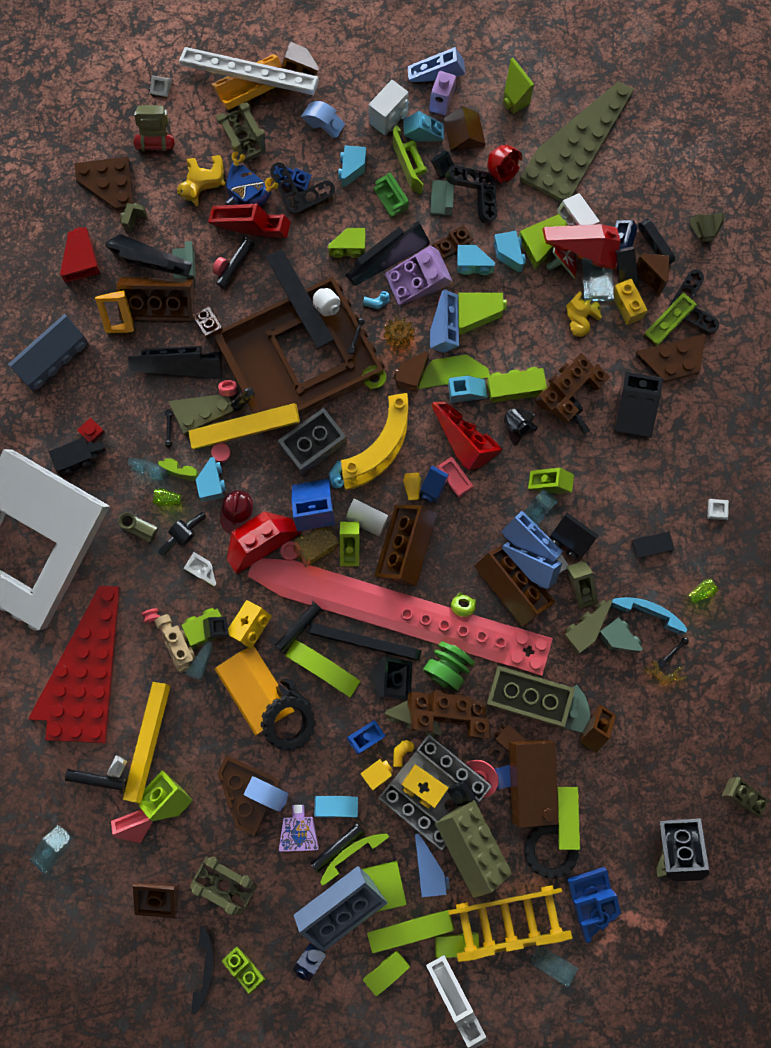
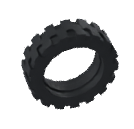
[261,696,316,751]
[524,824,579,879]

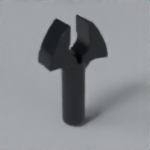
[276,679,310,706]

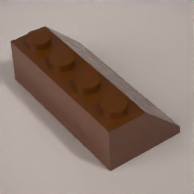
[116,277,195,321]
[374,505,437,586]
[475,542,555,627]

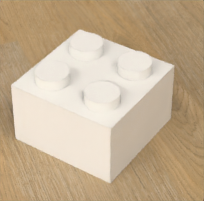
[369,80,409,136]

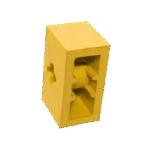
[611,278,647,325]
[228,600,272,649]
[361,759,393,791]
[401,764,449,809]

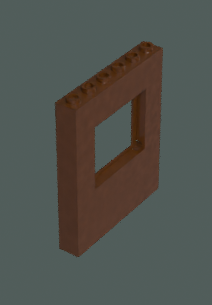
[213,276,385,434]

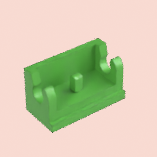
[373,172,409,218]

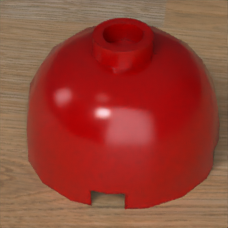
[487,145,523,183]

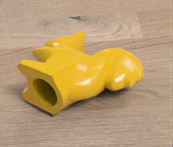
[566,291,602,337]

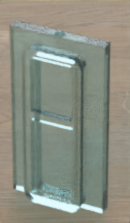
[582,257,614,301]

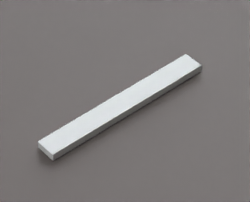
[179,47,319,95]

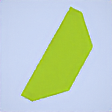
[419,354,490,389]

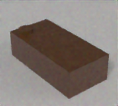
[509,740,559,827]

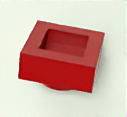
[77,417,105,443]

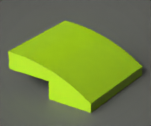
[362,861,407,912]

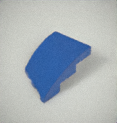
[567,867,621,943]

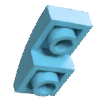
[314,796,358,818]

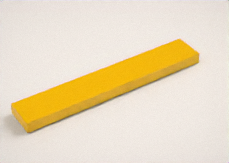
[189,403,300,450]
[123,682,171,804]

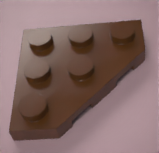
[74,156,134,211]
[217,755,281,837]

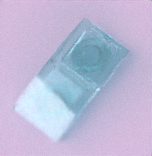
[128,458,169,481]

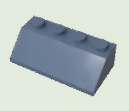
[8,314,88,392]
[293,866,387,952]

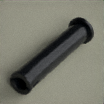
[216,237,255,289]
[275,601,324,653]
[65,768,128,793]
[310,821,366,873]

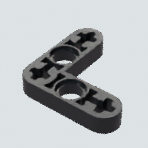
[270,162,335,213]
[445,165,497,224]
[669,269,719,335]

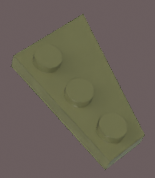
[168,395,236,435]

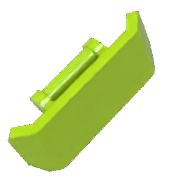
[393,125,427,194]

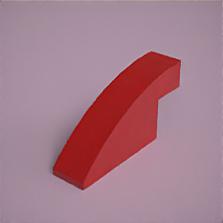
[208,204,291,238]

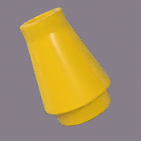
[403,473,421,501]

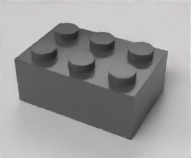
[278,408,347,476]

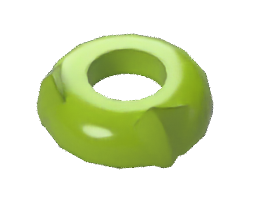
[362,365,386,390]
[451,592,476,617]

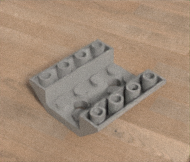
[379,735,492,851]

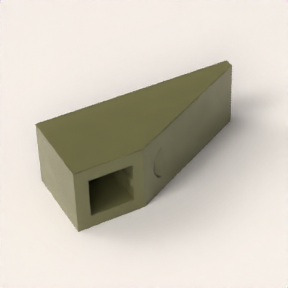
[563,599,612,655]

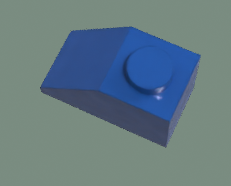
[420,466,449,503]

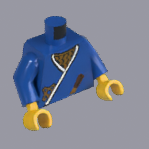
[225,151,278,206]

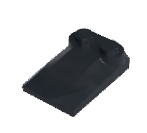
[660,818,709,882]

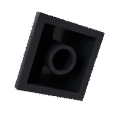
[549,513,599,562]

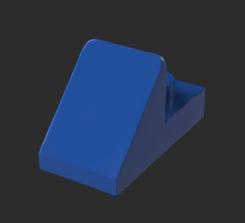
[346,720,386,755]

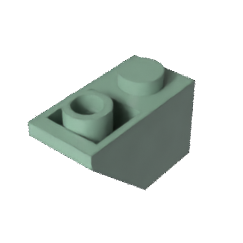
[598,617,643,654]

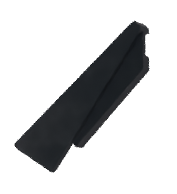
[345,221,430,286]
[105,234,192,277]

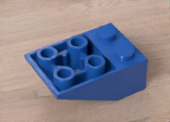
[292,479,335,531]

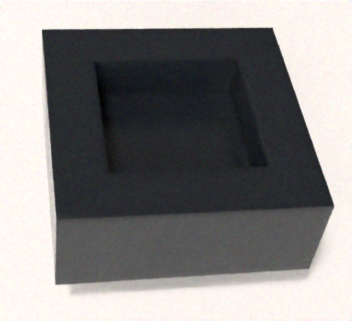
[430,150,454,177]
[447,780,476,807]

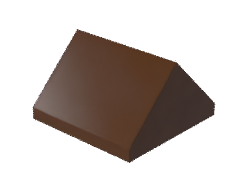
[444,106,486,152]
[637,254,669,297]
[133,882,179,918]

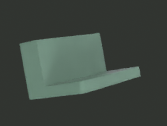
[431,180,454,216]
[172,241,196,283]

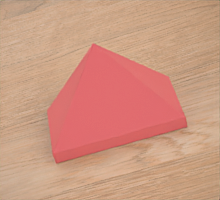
[111,809,152,843]

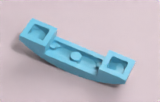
[611,597,687,635]

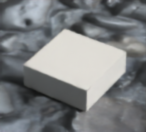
[707,499,729,520]

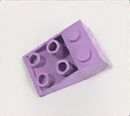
[385,245,453,305]

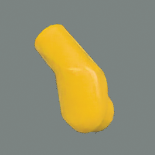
[393,740,414,767]

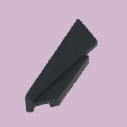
[128,346,222,379]

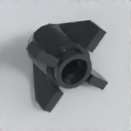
[504,408,538,445]

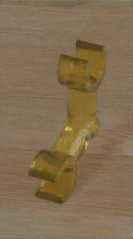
[644,660,687,685]

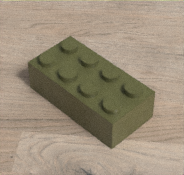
[486,666,575,729]
[435,800,512,898]

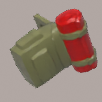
[133,105,175,151]

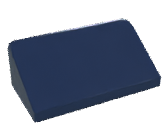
[615,220,638,250]

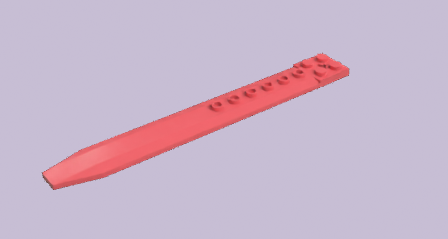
[248,558,553,676]

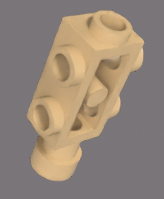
[154,614,195,673]

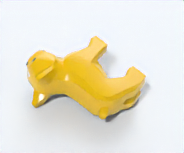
[177,155,225,207]

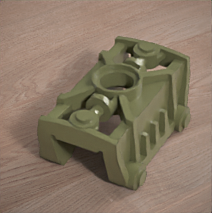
[216,102,266,163]
[190,856,258,916]

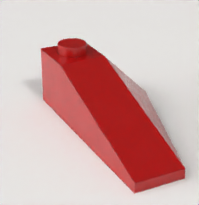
[542,224,621,270]
[431,401,503,470]

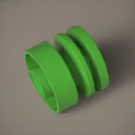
[423,641,475,692]

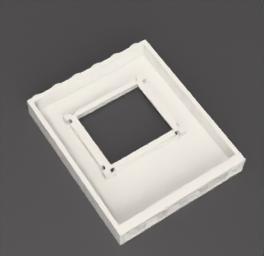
[0,449,110,631]

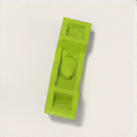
[285,640,361,698]
[320,834,389,886]

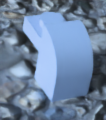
[301,101,346,139]
[244,776,289,812]

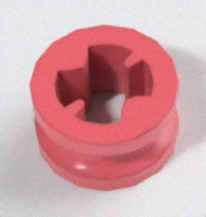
[141,608,160,623]

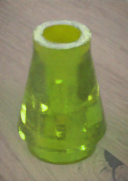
[153,487,181,506]
[688,578,719,604]

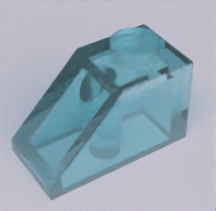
[524,489,558,526]
[30,825,73,874]
[529,945,578,987]

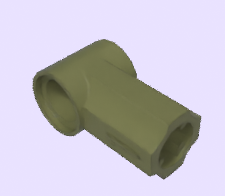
[118,512,158,543]

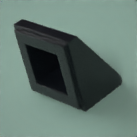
[203,616,229,639]

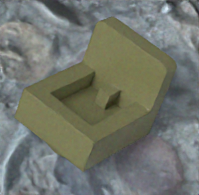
[120,203,148,232]

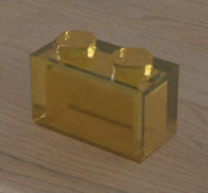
[293,526,339,567]

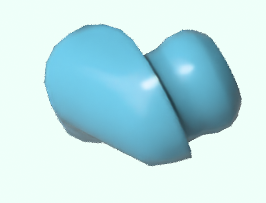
[363,291,390,309]
[328,460,344,488]

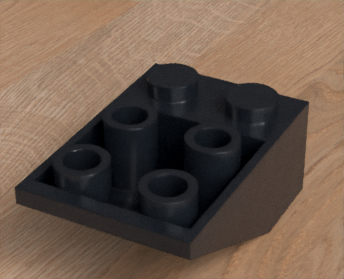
[614,372,663,438]

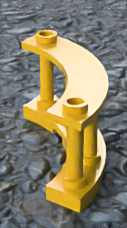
[341,393,408,491]
[448,885,573,962]

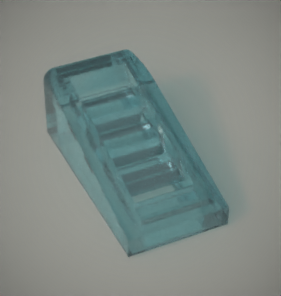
[185,640,215,681]

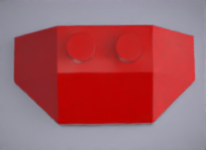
[227,511,301,574]

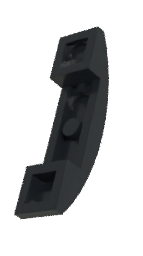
[191,925,215,1014]

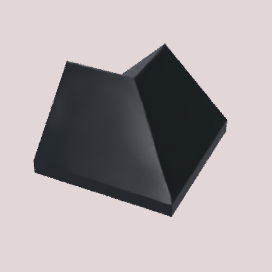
[368,657,413,701]

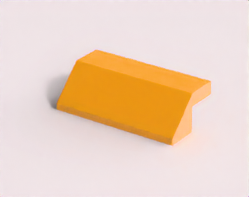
[211,54,282,110]
[215,646,295,736]

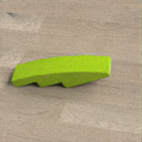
[367,910,455,953]

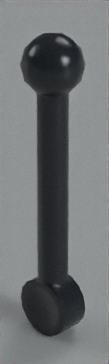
[348,318,365,354]
[165,409,173,447]
[657,637,689,668]

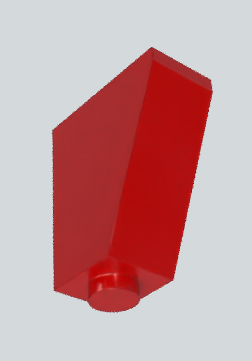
[60,227,101,283]

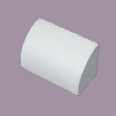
[557,193,600,226]
[346,499,388,537]

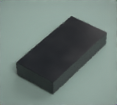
[615,246,638,284]
[631,531,675,559]

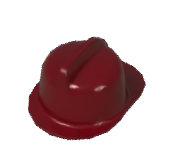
[220,490,253,534]

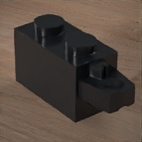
[48,437,106,477]

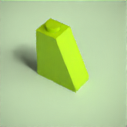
[519,214,568,269]
[458,293,507,334]

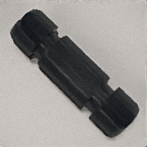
[230,388,255,411]

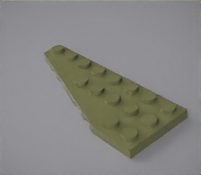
[520,81,634,202]

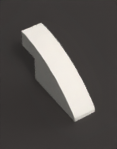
[426,955,488,1048]

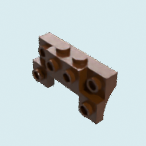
[534,353,610,424]
[407,690,489,740]

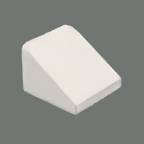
[150,76,172,97]

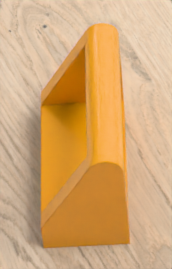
[95,290,134,333]

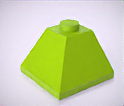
[503,58,534,114]
[137,770,193,821]

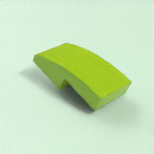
[158,458,199,481]
[434,932,479,958]
[222,946,266,995]
[363,950,410,996]

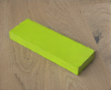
[644,292,697,346]
[557,787,580,850]

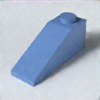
[408,47,465,82]
[430,290,459,353]
[501,511,563,561]
[502,541,562,589]
[415,834,450,897]

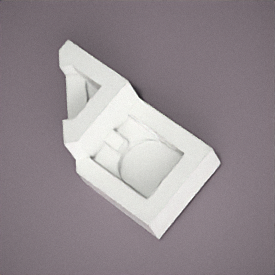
[183,552,216,587]
[107,755,127,778]

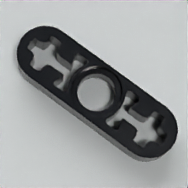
[638,218,675,265]

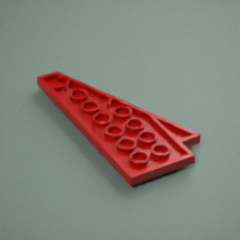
[29,586,120,743]

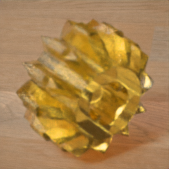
[384,317,415,349]

